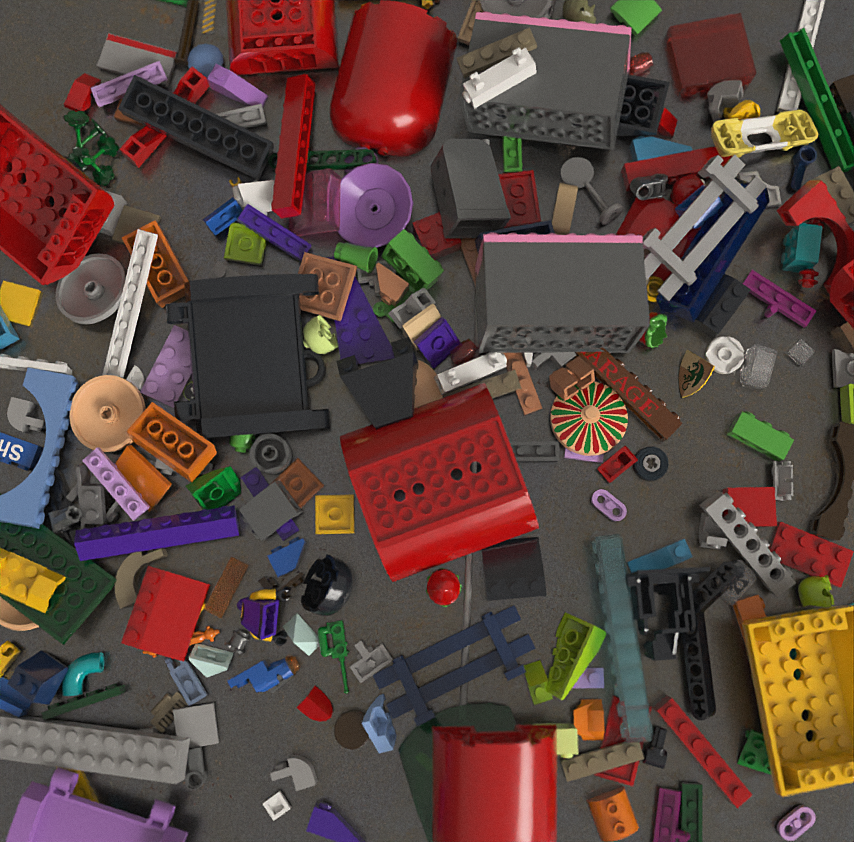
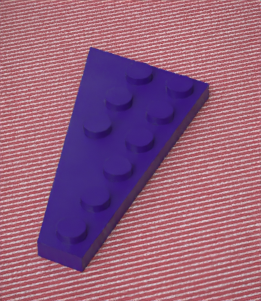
[326,256,395,365]

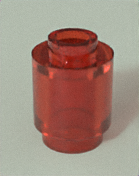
[628,52,653,76]
[450,338,478,366]

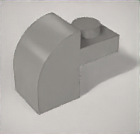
[707,80,743,122]
[388,287,436,328]
[531,352,576,370]
[7,397,46,433]
[699,513,727,550]
[270,755,318,791]

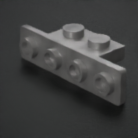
[75,462,107,530]

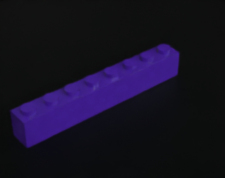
[74,505,239,561]

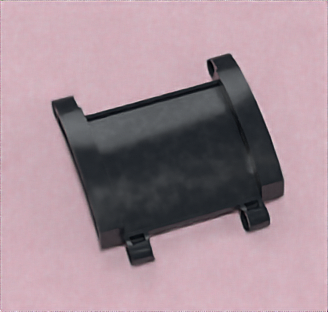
[165,274,330,438]

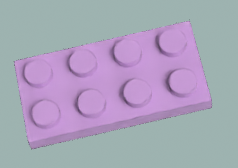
[140,325,192,408]

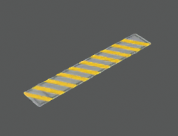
[202,0,216,34]

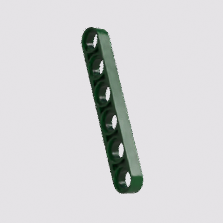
[269,149,377,171]

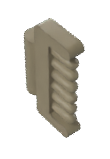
[150,691,188,732]

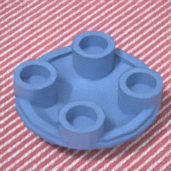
[187,44,224,78]

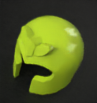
[798,575,834,607]

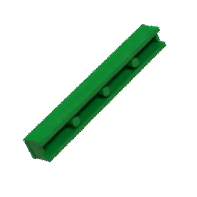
[779,28,854,173]

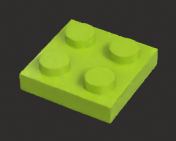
[224,223,266,266]

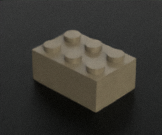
[801,166,854,238]

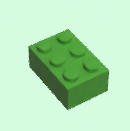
[381,229,444,292]

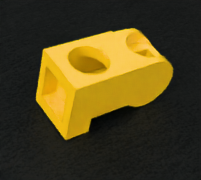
[0,640,21,678]

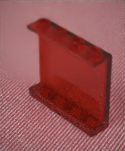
[666,13,757,96]

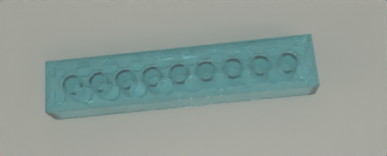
[592,534,654,743]

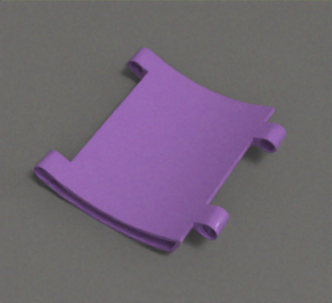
[6,767,188,842]

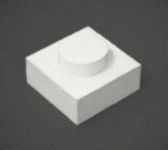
[263,790,291,821]

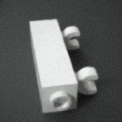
[462,48,536,109]
[434,352,507,395]

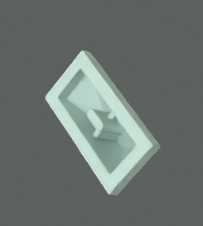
[283,613,320,655]
[189,643,234,677]

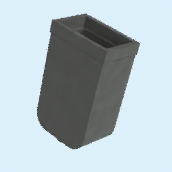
[430,137,511,238]

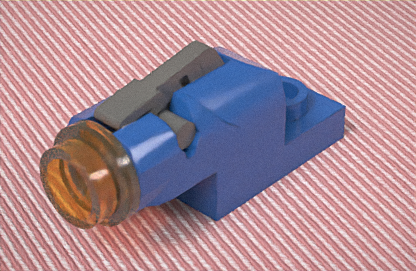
[227,655,301,693]

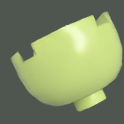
[303,315,338,354]

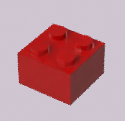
[412,212,462,260]

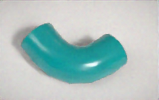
[62,652,105,696]

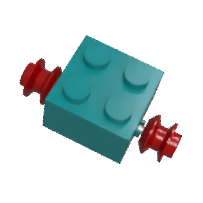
[781,218,824,288]

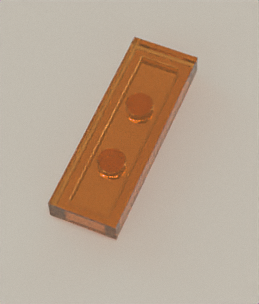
[204,557,249,618]

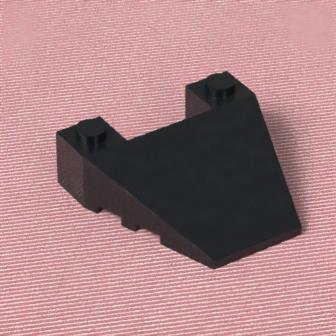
[336,337,419,429]

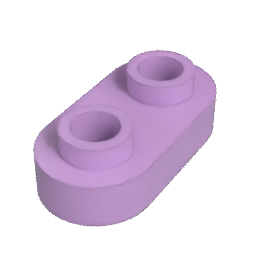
[591,489,627,522]
[777,805,815,841]

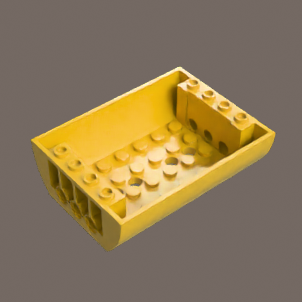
[742,605,854,796]

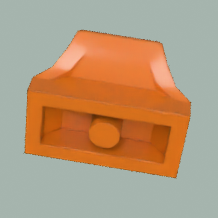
[574,698,604,740]

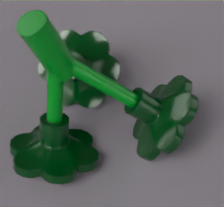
[63,111,109,148]
[68,135,119,186]

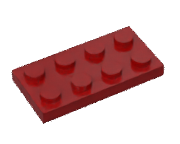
[768,521,854,588]

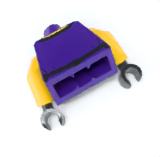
[237,586,291,646]

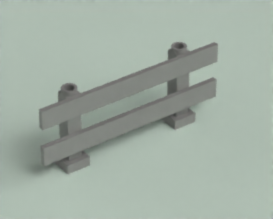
[642,154,767,301]

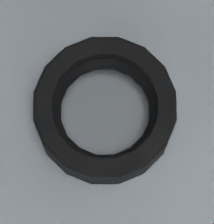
[304,349,325,387]

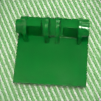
[737,729,771,775]

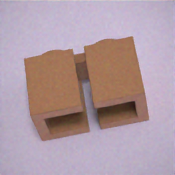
[549,356,595,401]

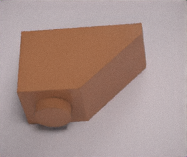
[376,262,409,307]

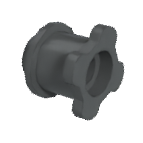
[224,629,250,654]

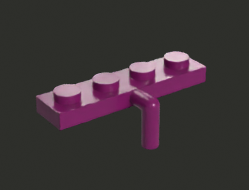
[743,270,816,328]
[654,787,690,842]

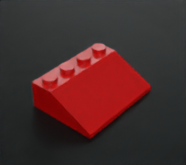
[121,566,210,661]

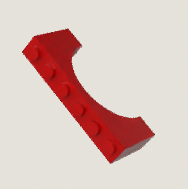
[776,180,854,295]

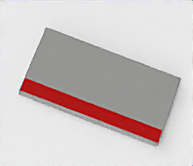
[97,33,178,88]

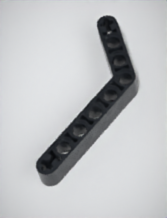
[682,560,745,721]

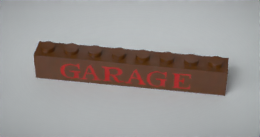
[575,348,683,442]

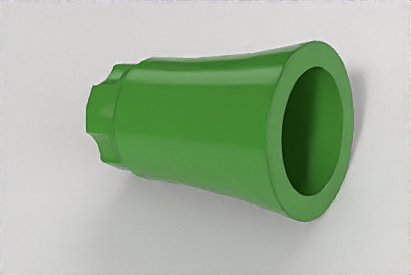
[334,242,378,273]

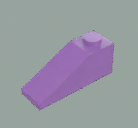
[207,64,268,107]

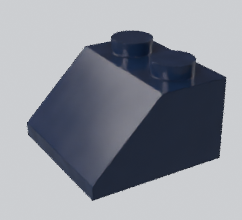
[8,650,69,705]

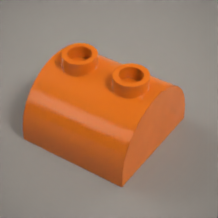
[586,786,639,842]

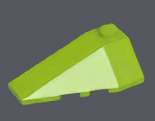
[546,612,607,700]

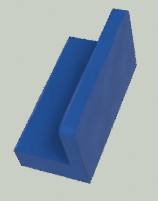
[203,197,243,236]
[0,677,32,717]

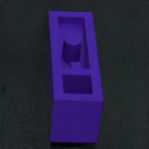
[306,802,365,842]

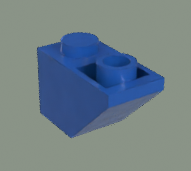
[268,537,307,577]

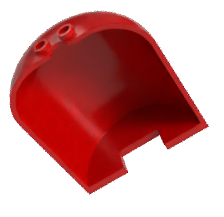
[329,0,458,156]
[433,724,557,842]

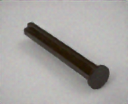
[174,0,199,67]

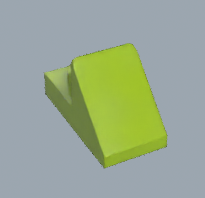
[523,660,553,705]

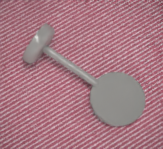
[561,157,623,225]

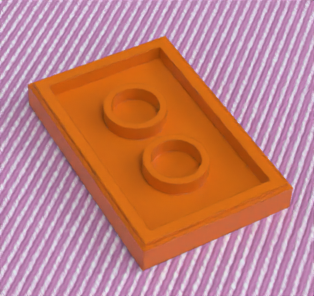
[115,445,172,512]

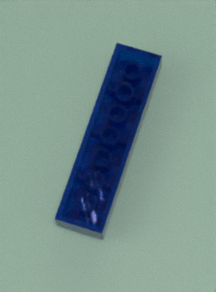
[656,178,770,322]

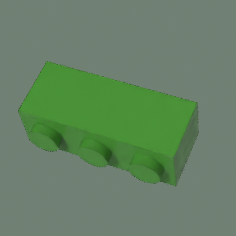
[727,411,794,462]

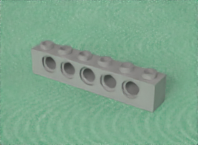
[699,490,796,598]

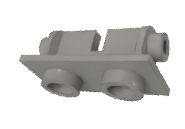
[771,461,793,501]

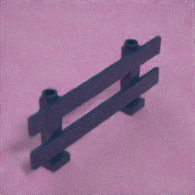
[373,605,536,726]

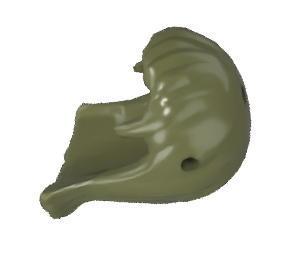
[562,0,596,24]

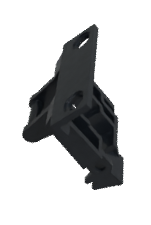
[625,567,711,661]

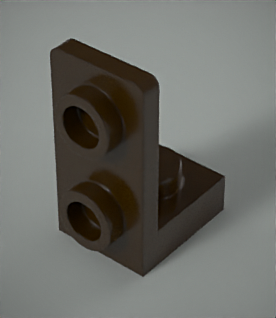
[258,572,305,600]

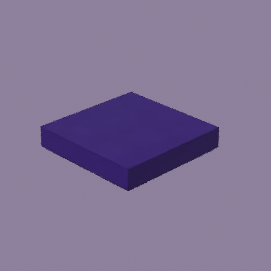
[414,317,461,369]

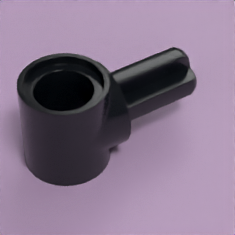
[642,727,667,769]

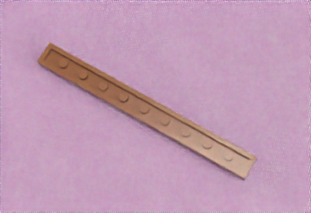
[461,238,542,415]

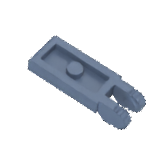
[164,656,208,706]

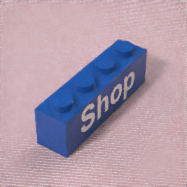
[0,432,44,471]

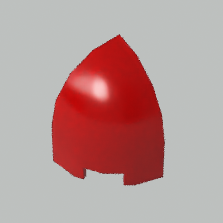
[296,686,333,722]

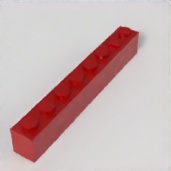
[271,74,316,218]

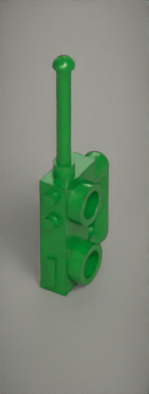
[317,620,349,694]

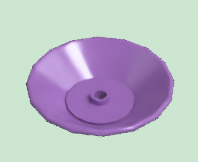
[330,163,413,248]

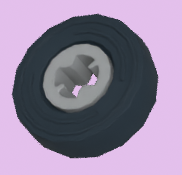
[633,446,669,481]

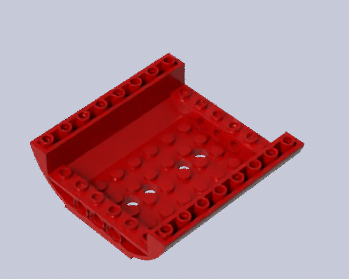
[340,382,539,582]

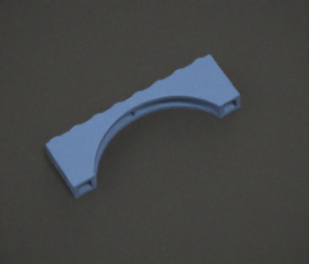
[0,367,79,529]

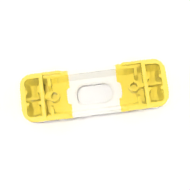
[711,110,818,158]

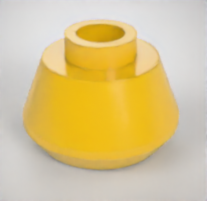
[646,276,664,302]

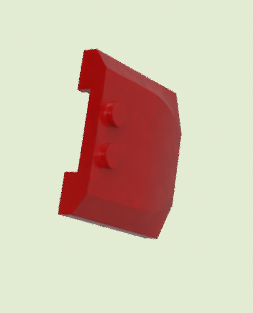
[616,197,704,281]

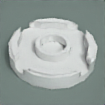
[705,336,744,374]

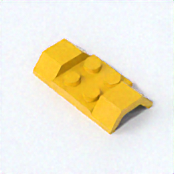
[0,548,66,613]

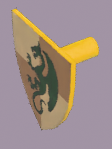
[679,350,715,398]

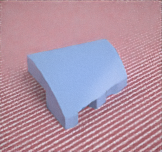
[362,694,397,753]

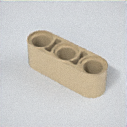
[552,183,578,235]

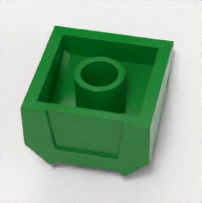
[185,466,241,510]

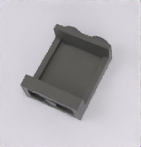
[238,481,303,541]

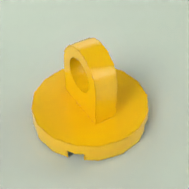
[723,100,760,120]

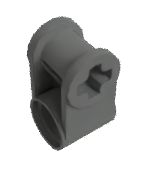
[630,174,668,200]

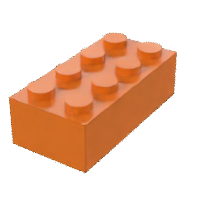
[122,220,190,308]
[126,402,217,483]

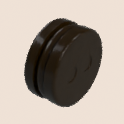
[334,710,370,750]

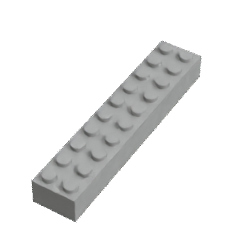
[0,712,190,784]

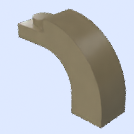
[115,548,168,609]

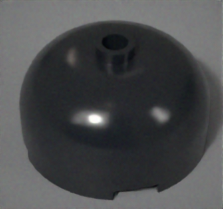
[301,554,353,616]

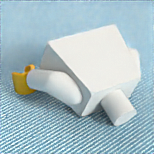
[229,177,275,216]

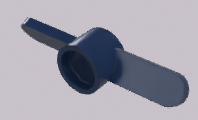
[791,142,817,190]

